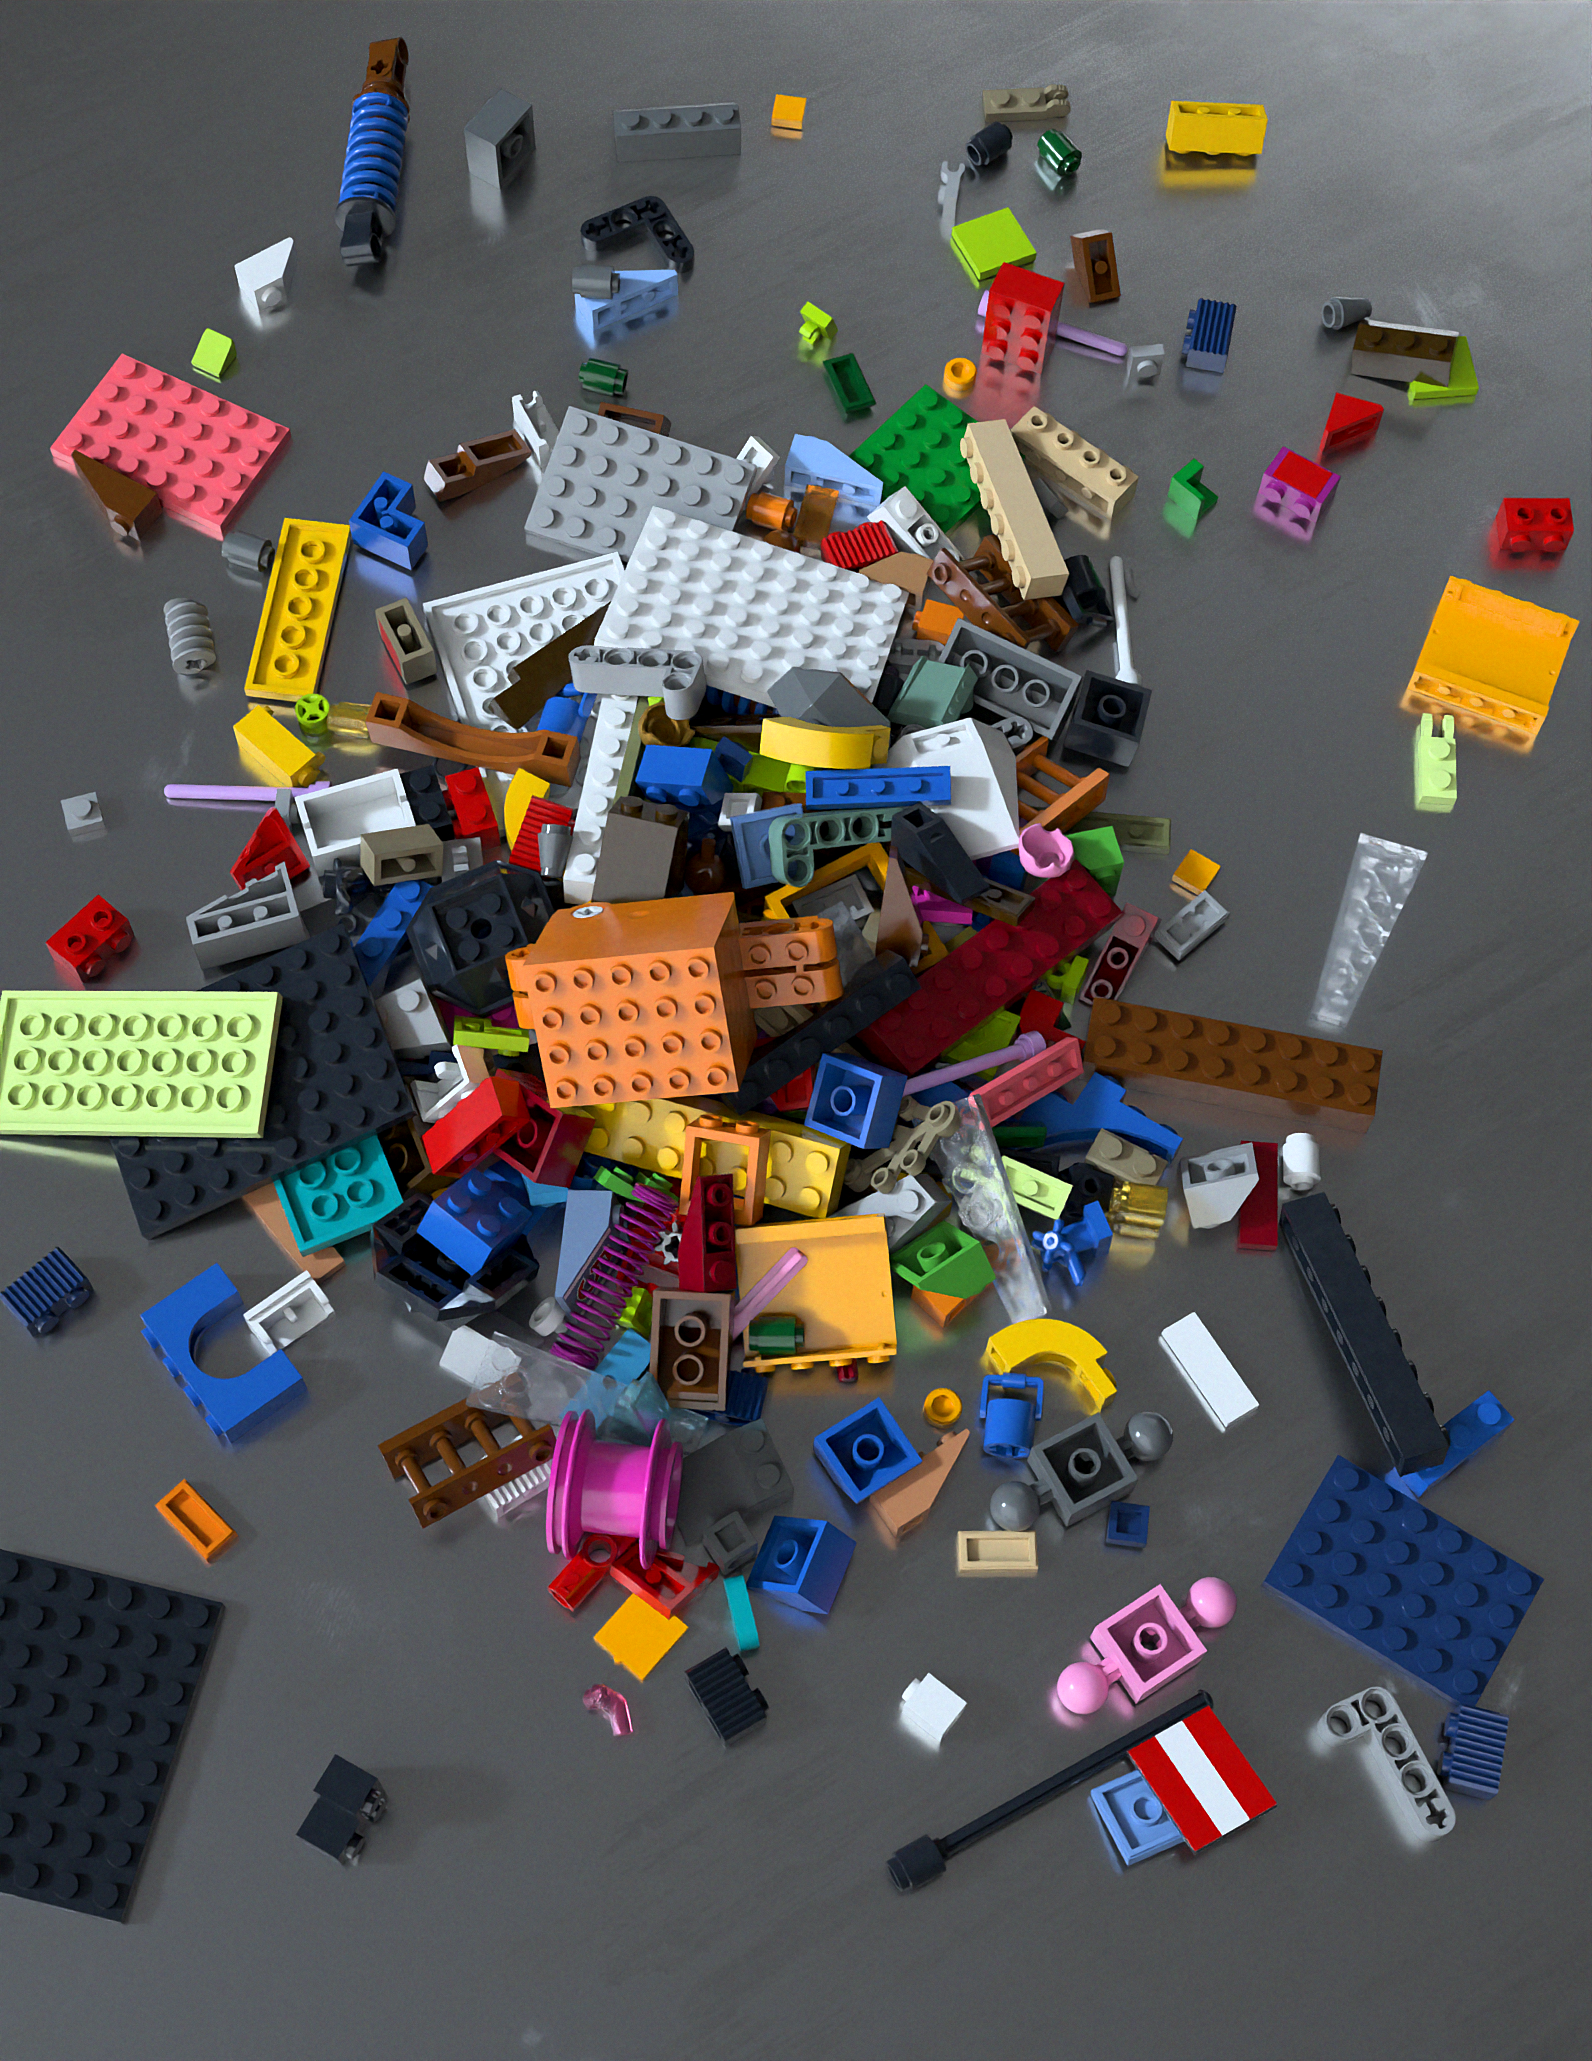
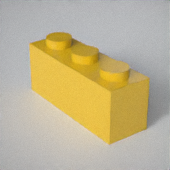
[1166,101,1268,156]

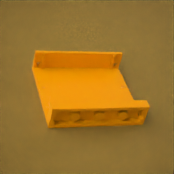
[1407,575,1580,735]
[735,1213,898,1373]

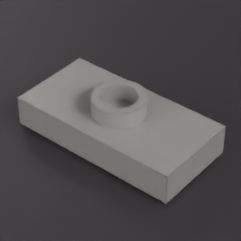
[1154,890,1230,960]

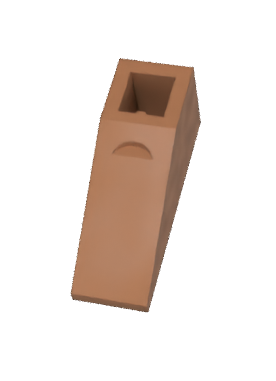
[869,1428,970,1539]

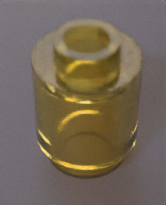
[327,701,371,740]

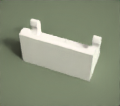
[512,391,559,468]
[243,1270,335,1356]

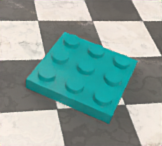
[273,1135,403,1257]

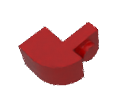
[1016,989,1086,1058]

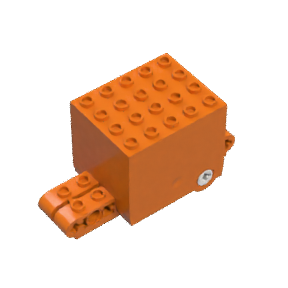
[505,892,844,1108]

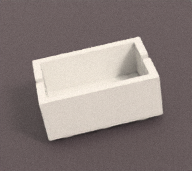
[295,768,416,877]

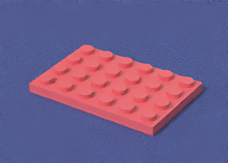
[50,354,291,533]

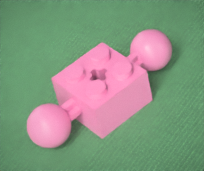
[1057,1577,1237,1714]

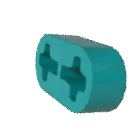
[723,1575,760,1652]

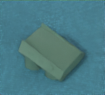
[887,655,978,729]

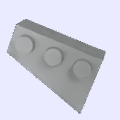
[186,862,306,970]
[374,979,455,1060]
[828,1174,952,1256]

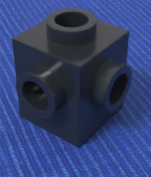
[1058,1162,1114,1219]

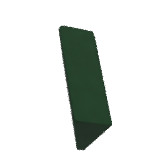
[969,1121,1047,1148]

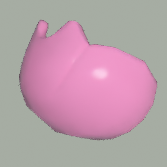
[1018,823,1075,878]

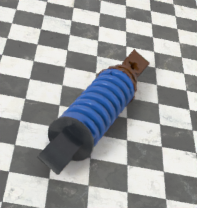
[335,37,410,267]

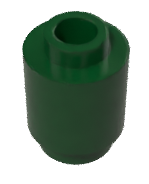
[1037,129,1082,176]
[578,358,628,397]
[749,1316,804,1355]

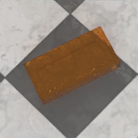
[793,484,839,550]

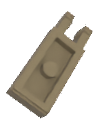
[982,84,1071,123]

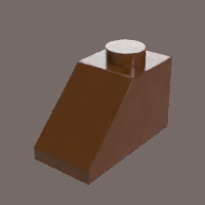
[1070,229,1121,303]

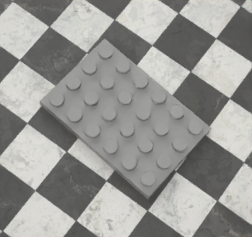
[524,406,757,565]

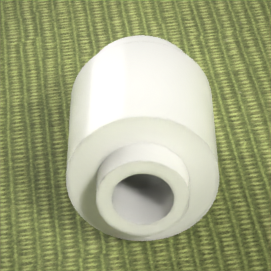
[1283,1133,1321,1191]

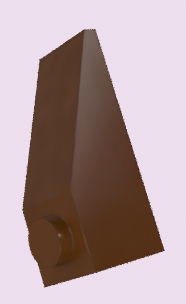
[71,450,163,541]
[874,846,930,968]

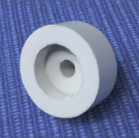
[529,1296,568,1336]

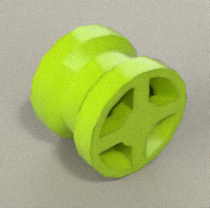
[295,694,333,737]

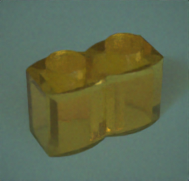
[1106,1181,1169,1240]

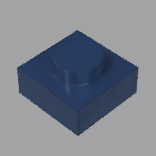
[715,736,753,783]
[1106,1501,1150,1548]

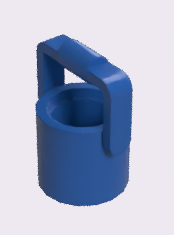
[536,683,597,745]
[980,1372,1045,1459]

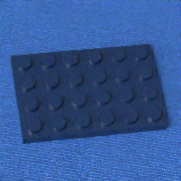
[1261,1455,1544,1707]

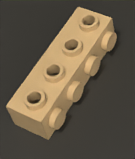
[1010,406,1139,521]

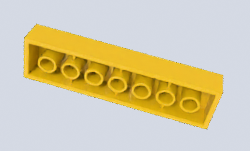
[578,1095,851,1219]

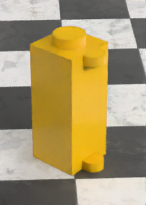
[233,705,326,788]

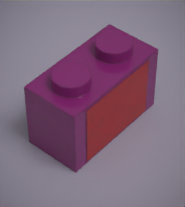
[1258,446,1341,523]

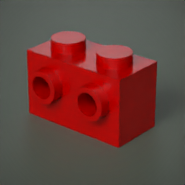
[1496,498,1574,552]
[442,767,501,851]
[45,894,135,984]

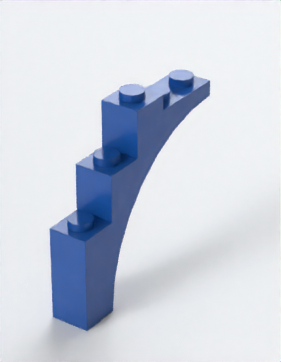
[939,1072,1183,1199]

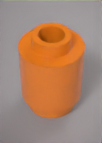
[746,492,798,530]

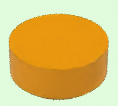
[944,358,977,391]
[923,1388,962,1429]

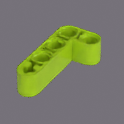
[687,737,823,798]

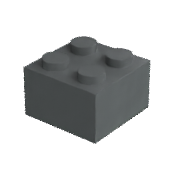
[464,89,536,189]

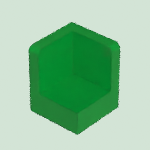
[1167,458,1218,520]

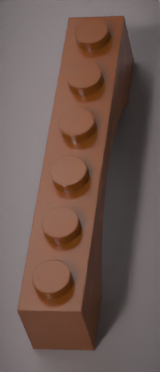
[365,692,581,788]

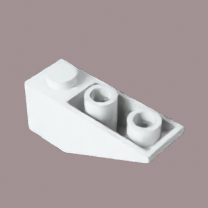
[867,486,966,562]

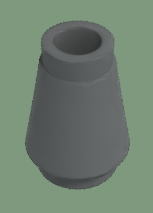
[1321,297,1372,330]
[537,824,573,878]

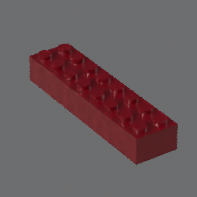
[856,859,1123,1080]

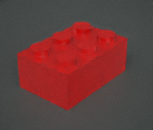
[981,262,1065,374]

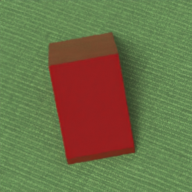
[1319,392,1384,452]

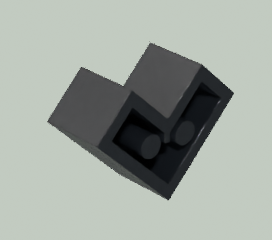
[296,1754,387,1866]

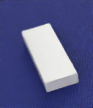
[1162,1312,1259,1427]

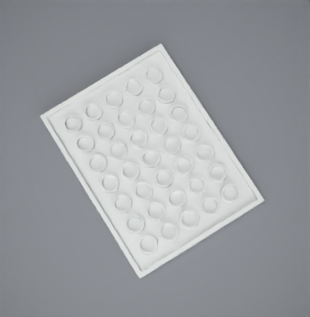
[594,506,909,708]
[423,552,625,837]

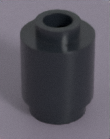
[965,121,1013,165]

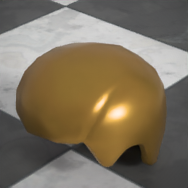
[638,702,695,747]

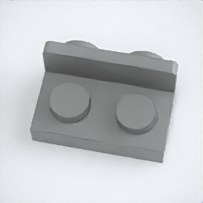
[790,874,874,940]

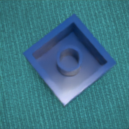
[804,1053,908,1149]
[417,1167,532,1276]

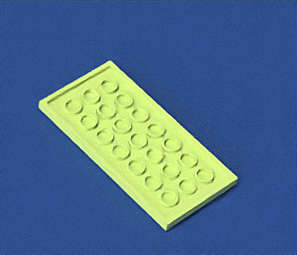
[0,991,283,1138]

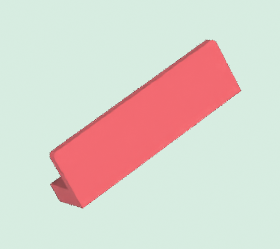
[960,1037,1084,1130]

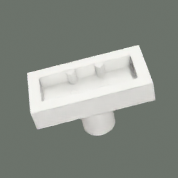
[736,436,780,510]

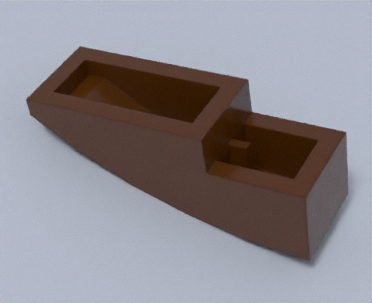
[423,429,532,502]

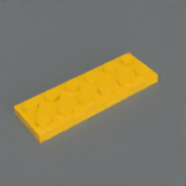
[244,518,352,702]

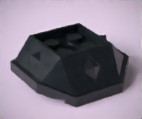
[406,860,556,1018]
[370,1192,540,1331]

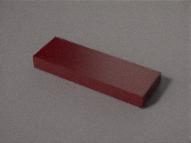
[1238,1140,1278,1251]

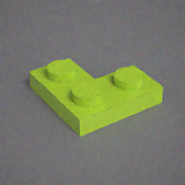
[453,1015,529,1056]

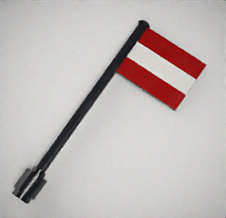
[885,1689,1277,1892]

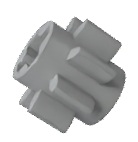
[655,1220,684,1265]

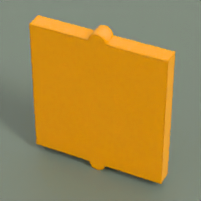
[594,1593,689,1681]

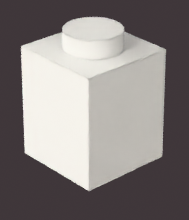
[902,1673,967,1742]

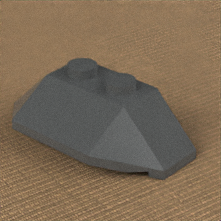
[767,667,891,770]

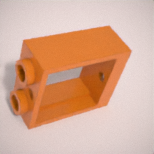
[679,1114,771,1227]

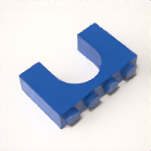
[140,1263,308,1443]

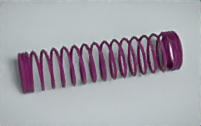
[550,1182,679,1373]

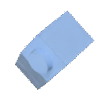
[575,270,678,331]
[784,434,883,507]

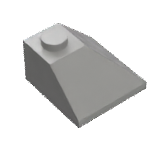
[1180,1142,1259,1229]

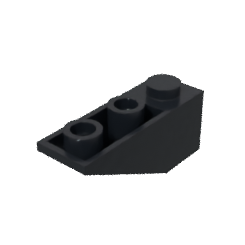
[891,802,990,905]

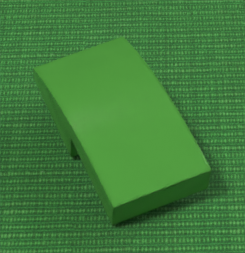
[593,1166,680,1203]

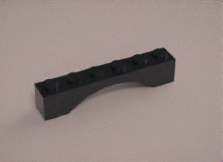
[718,949,921,1117]

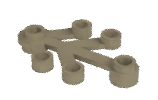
[843,1095,962,1194]

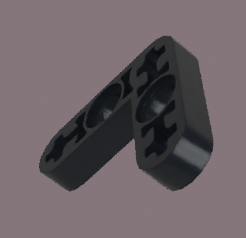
[580,196,695,273]

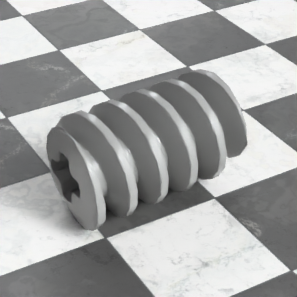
[164,598,216,675]

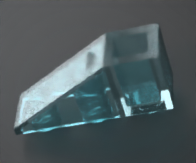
[606,1372,673,1447]

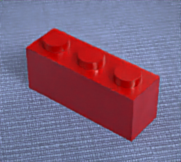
[422,1076,531,1178]

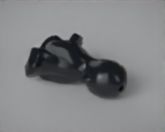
[323,858,396,916]

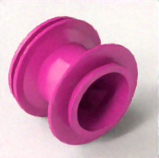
[546,1409,683,1569]

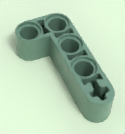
[768,807,905,887]

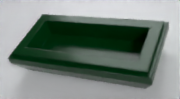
[823,353,876,414]

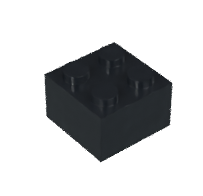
[1063,670,1152,767]

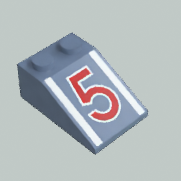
[555,1190,630,1324]

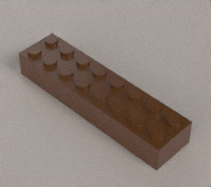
[1079,997,1383,1133]

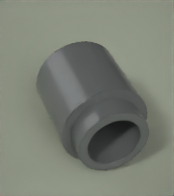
[572,264,620,300]
[222,530,275,572]

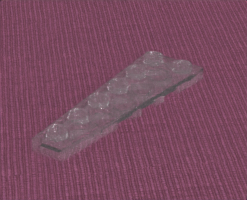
[1310,833,1428,1029]
[912,1094,1052,1324]
[465,1331,709,1455]

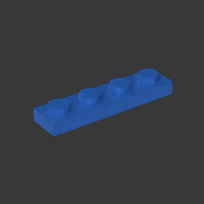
[806,766,951,810]

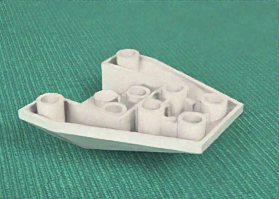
[872,717,1020,860]

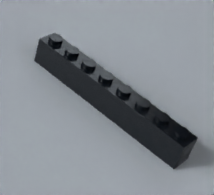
[1279,1192,1450,1477]

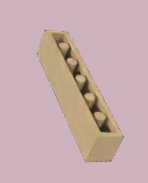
[960,419,1069,600]

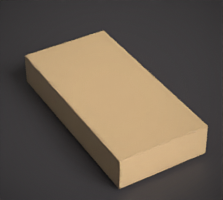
[957,1530,1038,1573]

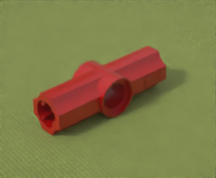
[547,1533,639,1612]

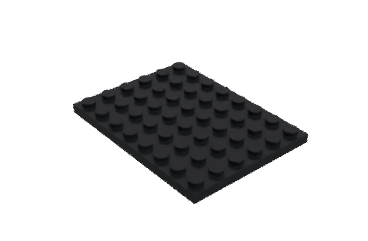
[109,923,418,1240]
[0,1549,225,1924]

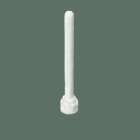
[1109,556,1143,687]

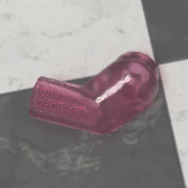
[583,1684,633,1737]

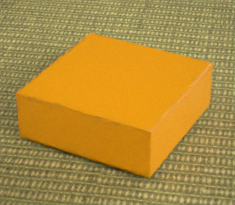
[771,94,807,129]
[1172,849,1221,895]

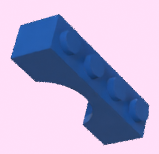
[354,879,434,1000]

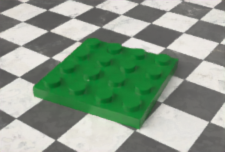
[848,384,1026,538]

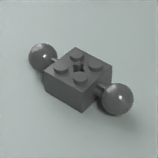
[990,1411,1173,1532]

